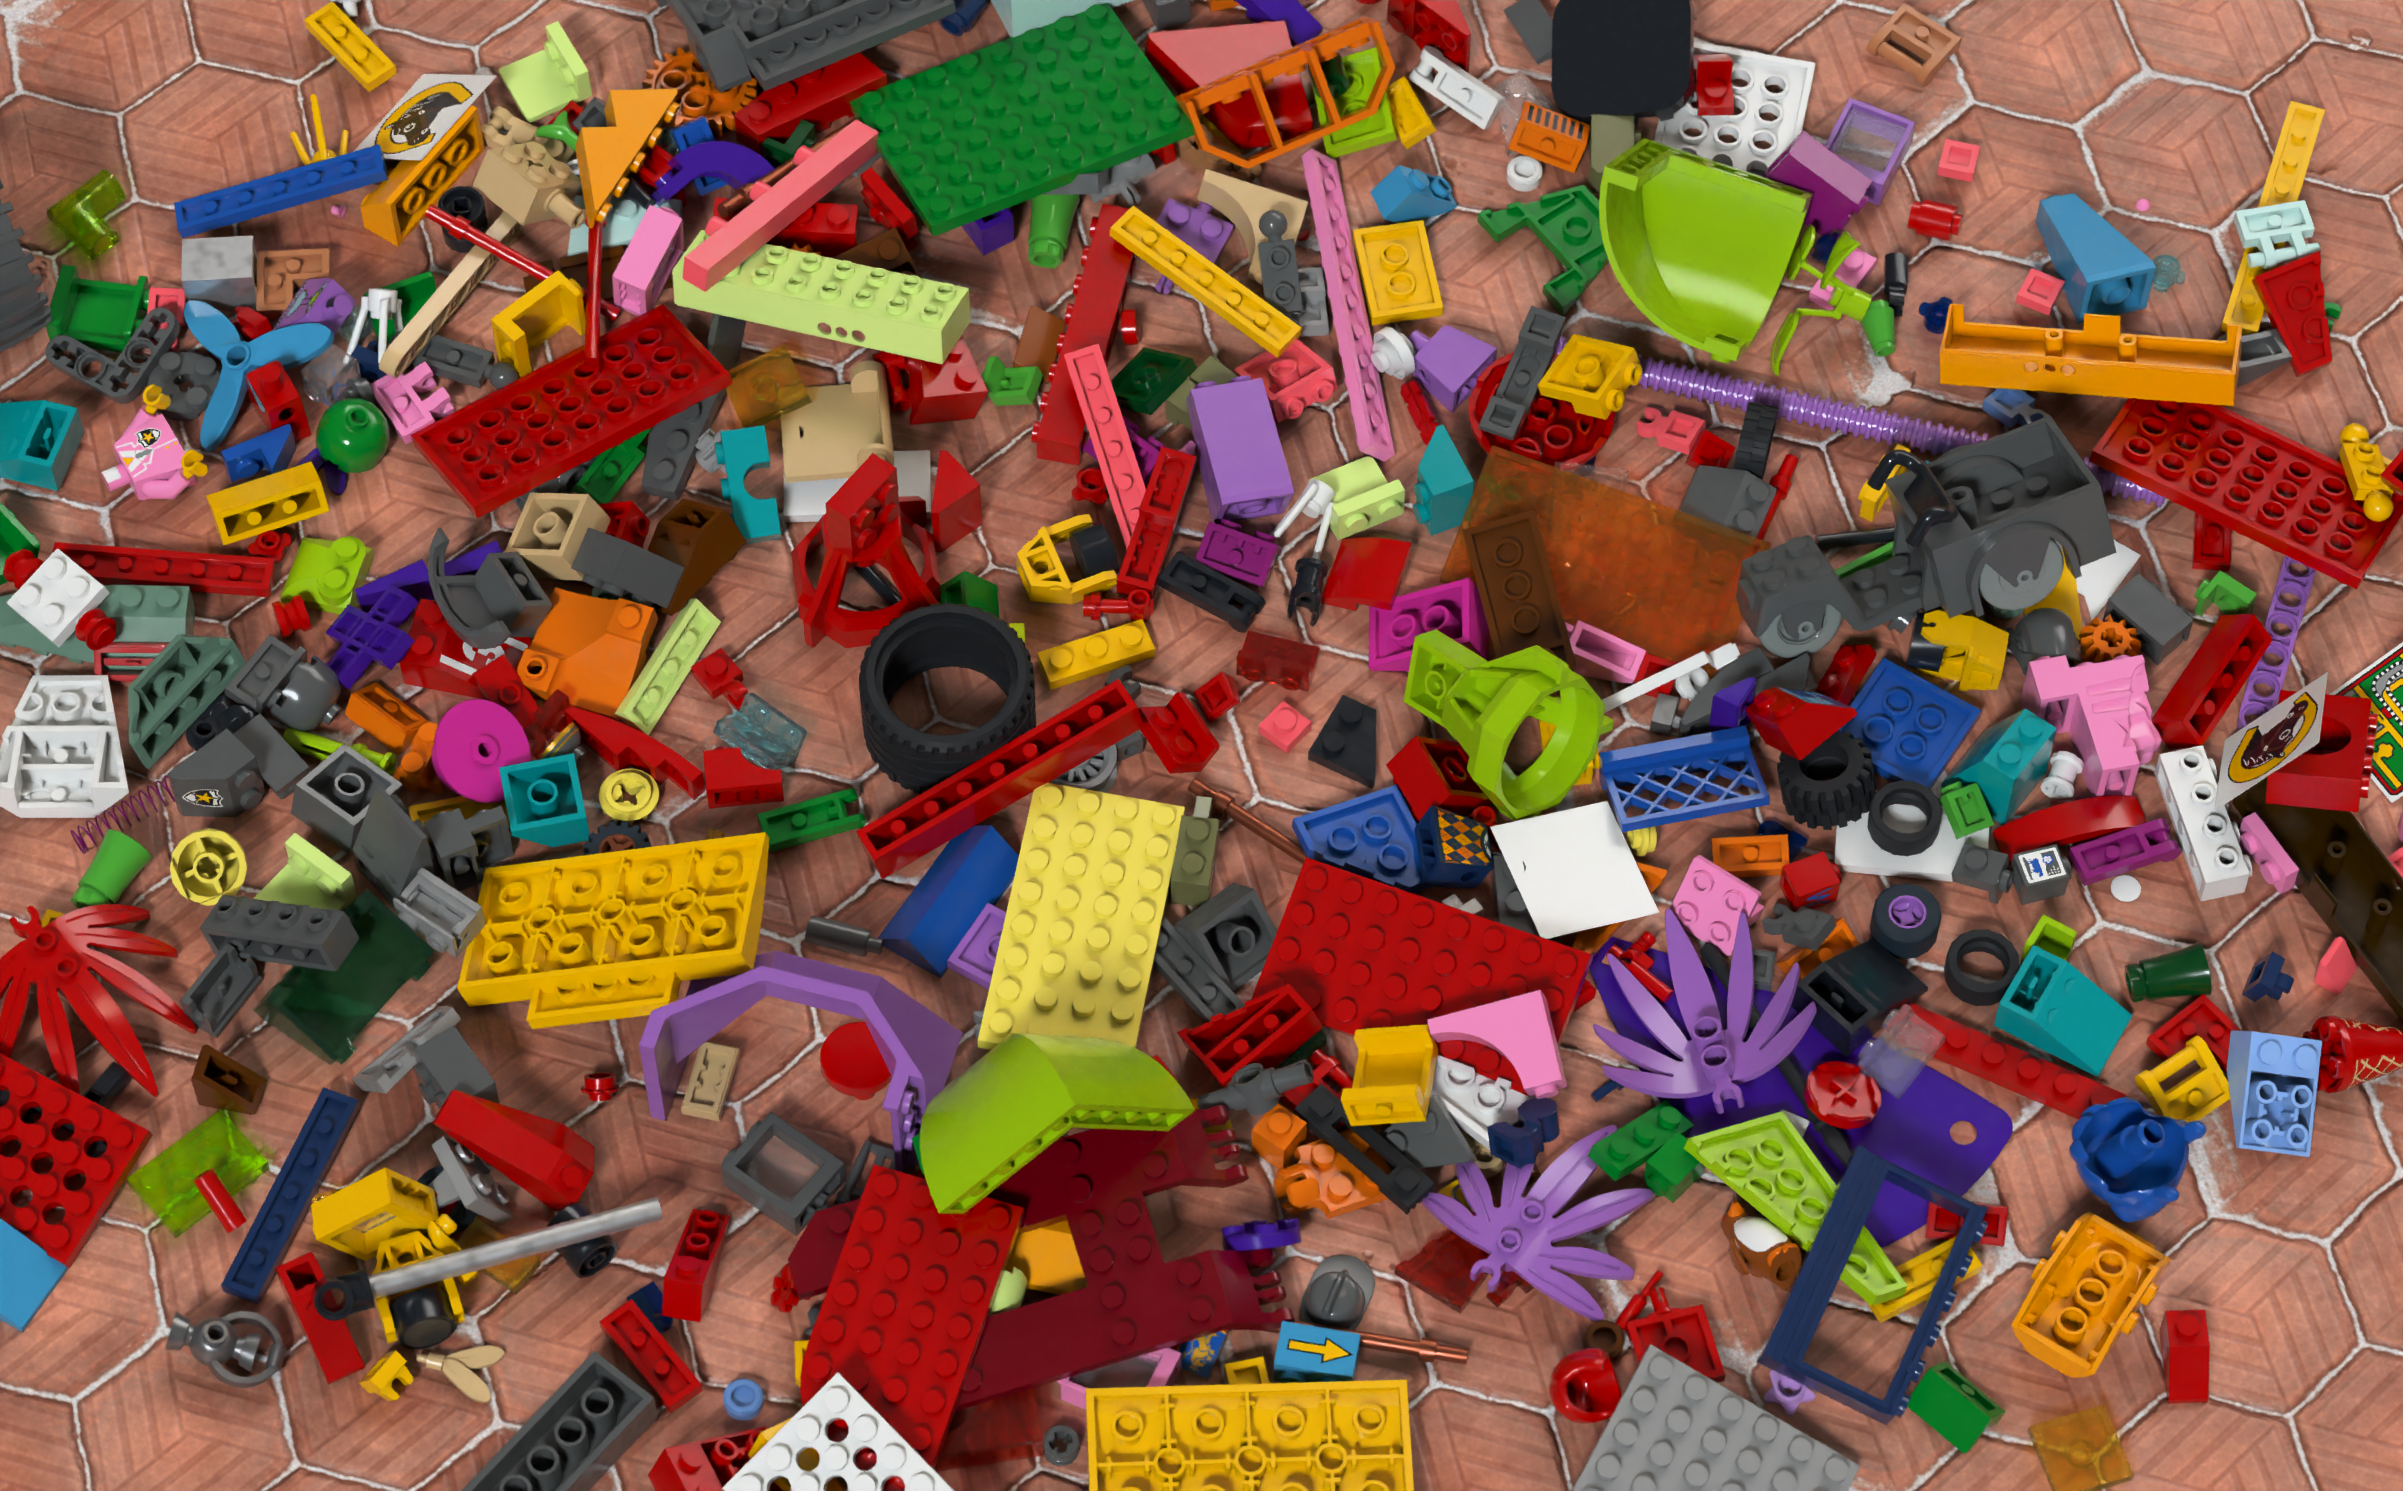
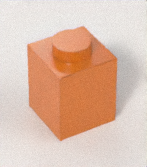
[1252,1104,1307,1169]

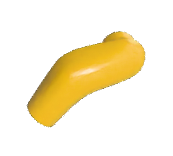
[427,1214,479,1286]

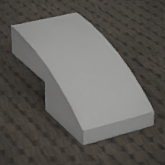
[1292,267,1329,337]

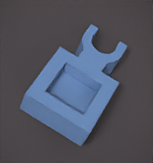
[1982,388,2049,428]

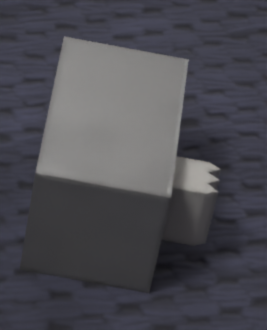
[1650,693,1681,736]

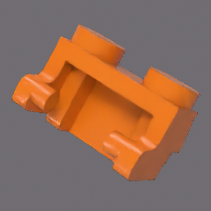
[392,722,446,794]

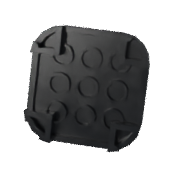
[1551,0,1697,125]

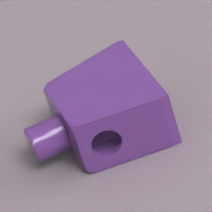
[1408,325,1497,413]

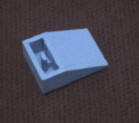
[2227,1030,2322,1157]

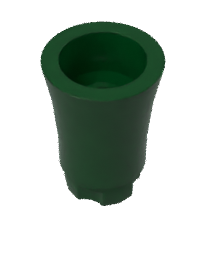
[2124,942,2212,1002]

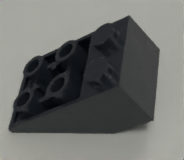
[1792,938,1928,1057]

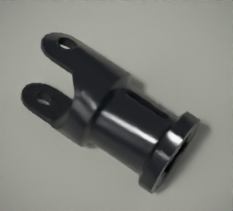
[1287,558,1328,627]

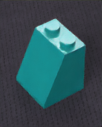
[1941,708,2057,825]

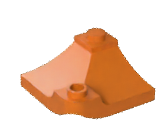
[517,587,658,723]

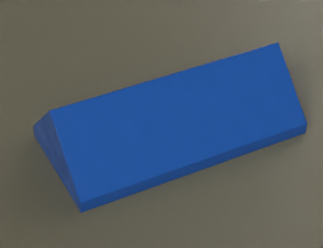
[878,825,1019,979]

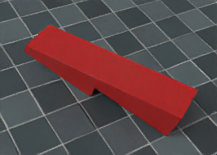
[1117,446,1197,599]

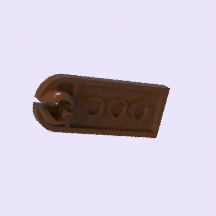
[1462,510,1576,696]

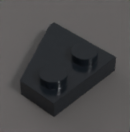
[1308,695,1376,789]

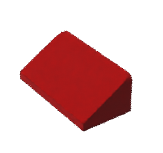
[1925,1201,2008,1246]

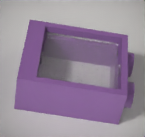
[1825,98,1916,206]

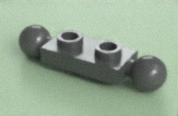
[1257,210,1303,340]
[389,330,518,389]

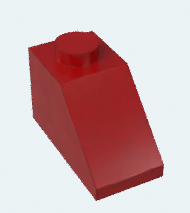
[2159,1309,2210,1403]

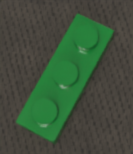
[1588,1100,1694,1181]

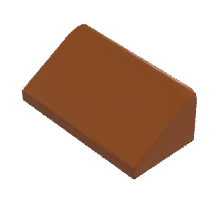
[1013,305,1066,384]

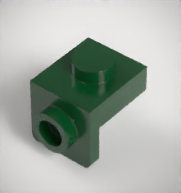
[762,119,817,169]

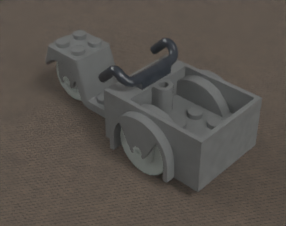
[1736,415,2116,658]

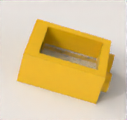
[311,1167,439,1261]

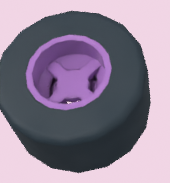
[1870,883,1942,959]

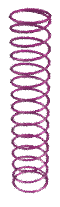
[70,775,175,854]

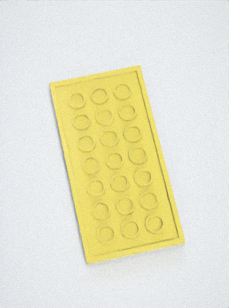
[977,783,1185,1050]

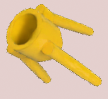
[290,94,349,166]

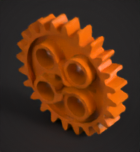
[642,47,757,136]

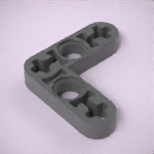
[45,308,180,404]

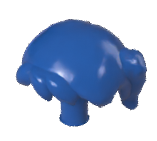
[2069,1097,2206,1222]

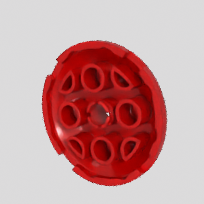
[1468,352,1615,475]

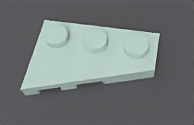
[568,195,683,256]

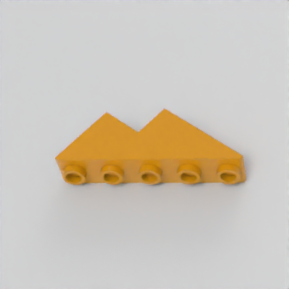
[575,89,680,228]

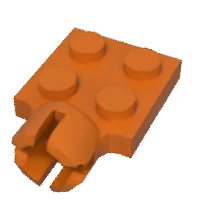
[1273,1129,1391,1219]

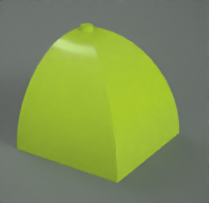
[1599,138,1813,363]
[920,1033,1195,1214]

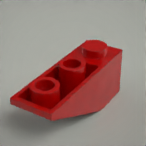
[662,1209,731,1323]
[276,1251,365,1385]

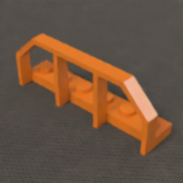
[1175,17,1395,169]

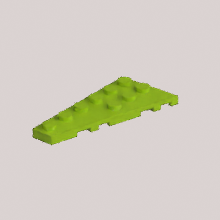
[1684,1111,1908,1306]

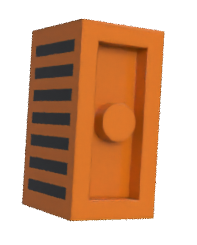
[1508,101,1590,173]

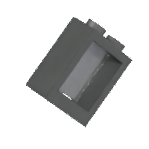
[721,1112,846,1237]

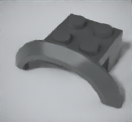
[428,528,553,649]

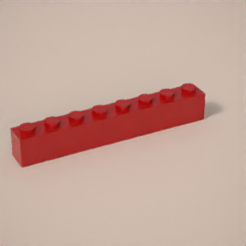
[1031,203,1144,466]
[856,679,1144,880]

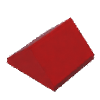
[931,450,982,553]

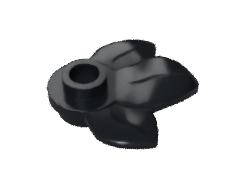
[186,694,258,751]

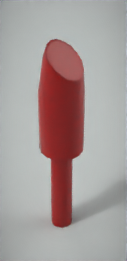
[1616,1270,1664,1332]

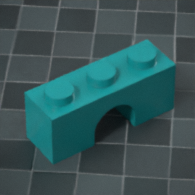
[714,425,781,545]

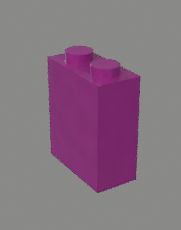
[1763,131,1872,238]

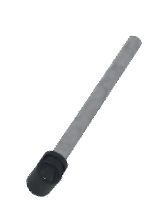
[311,1197,663,1321]

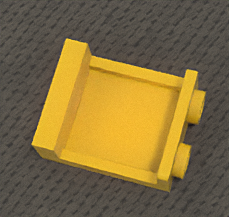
[491,270,586,379]
[1341,1025,1438,1126]

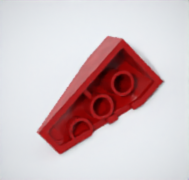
[432,1089,595,1212]

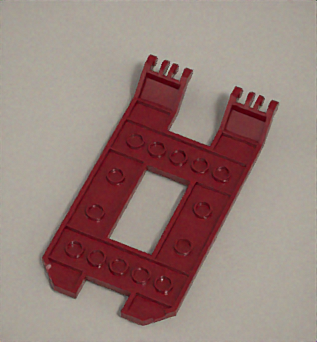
[788,1105,1295,1412]

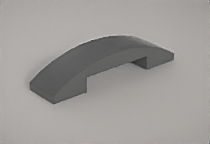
[1479,306,1566,441]

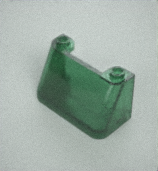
[253,889,435,1065]

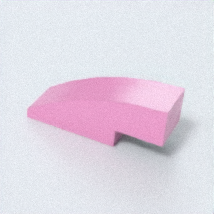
[1565,620,1646,684]

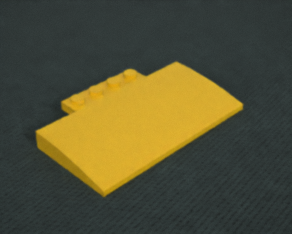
[457,832,769,1029]
[1085,1380,1414,1491]

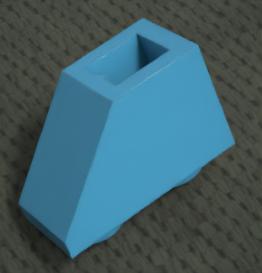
[1370,165,1457,223]

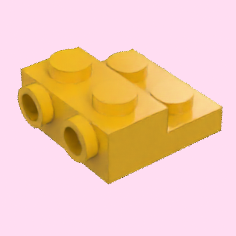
[1537,334,1642,420]

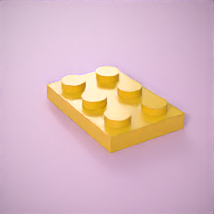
[1352,220,1443,326]

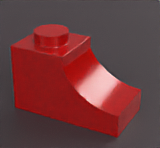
[703,746,784,809]

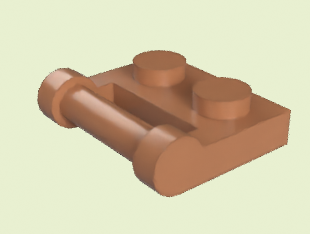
[1866,3,1961,87]

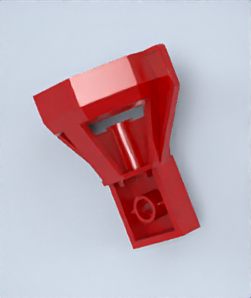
[791,453,941,648]

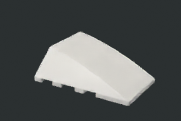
[0,675,129,818]

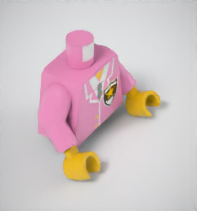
[101,384,208,500]

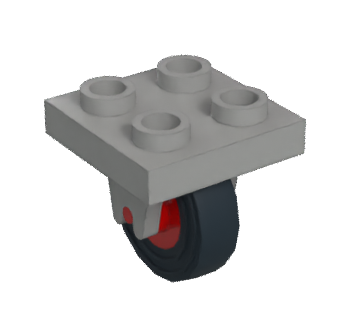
[417,1136,513,1236]

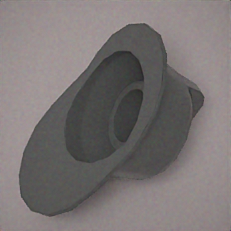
[1300,1255,1375,1330]

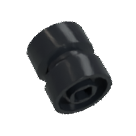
[438,186,489,253]
[546,1203,618,1279]

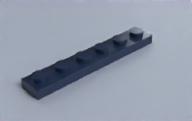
[221,1087,360,1305]

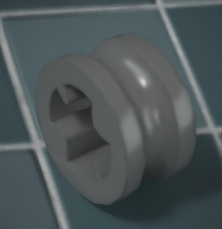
[1043,1425,1079,1466]

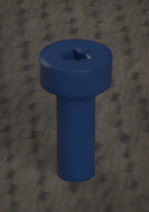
[1591,1079,1625,1102]

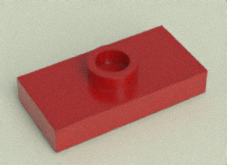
[471,654,545,731]

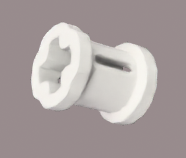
[2040,751,2084,801]

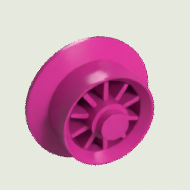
[432,699,530,803]

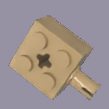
[472,141,587,229]

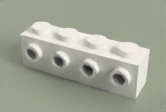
[2154,745,2252,901]

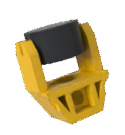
[1016,514,1119,604]
[1907,610,2009,691]
[372,1231,465,1349]

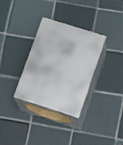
[181,235,257,310]

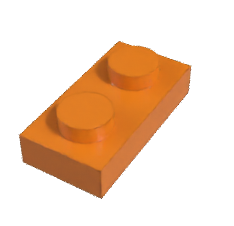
[1711,834,1790,878]

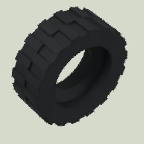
[1733,401,1778,480]

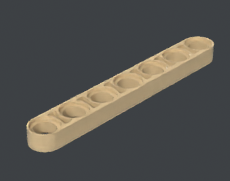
[379,211,525,379]

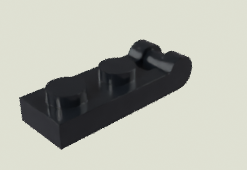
[1158,551,1266,633]

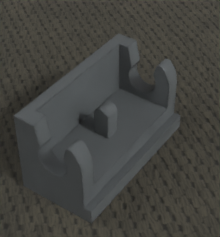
[233,713,310,800]
[180,943,263,1038]

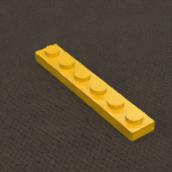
[1109,206,1302,358]

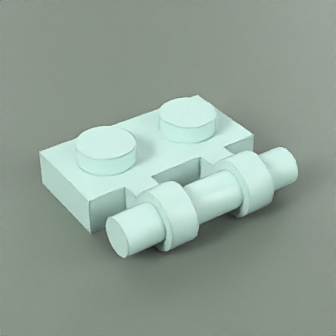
[2233,200,2321,269]

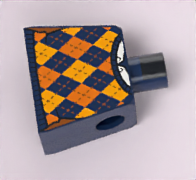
[1414,806,1503,889]

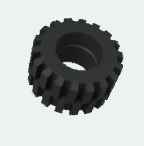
[1777,730,1877,830]

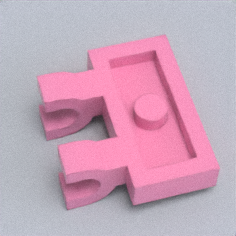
[370,361,455,445]

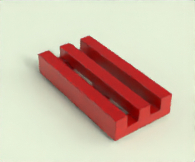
[94,642,170,682]

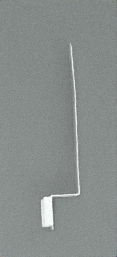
[1602,642,1740,713]

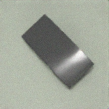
[1503,0,1552,65]

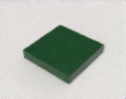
[1111,347,1197,415]

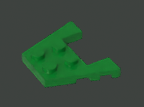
[1478,185,1609,315]

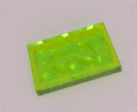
[127,1109,270,1238]

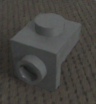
[1952,843,2014,904]

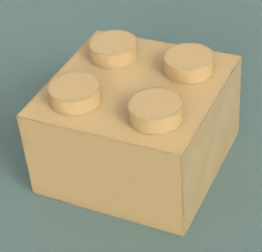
[505,492,611,581]

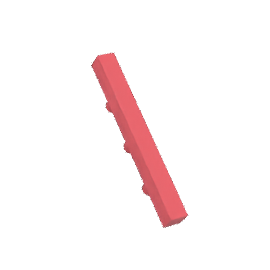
[683,119,879,292]

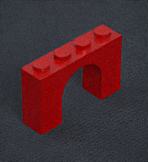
[2266,690,2378,813]

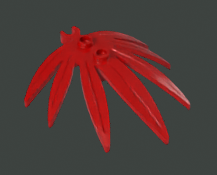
[0,904,197,1097]

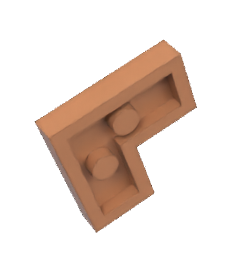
[256,248,331,319]

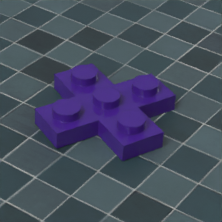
[325,585,419,689]

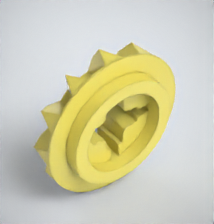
[599,768,660,825]

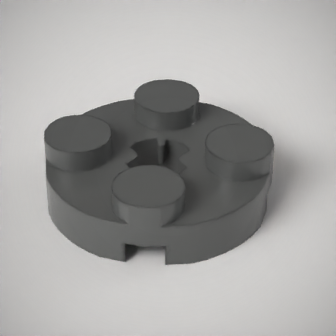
[148,352,220,421]

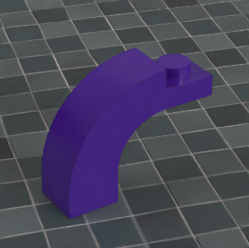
[651,141,774,207]

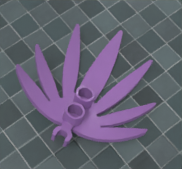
[1593,908,1817,1114]
[1421,1125,1653,1322]

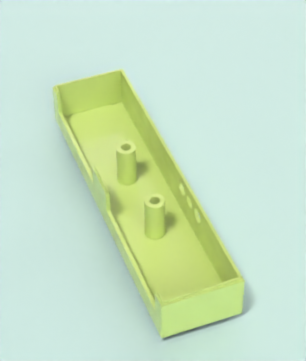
[672,230,970,364]

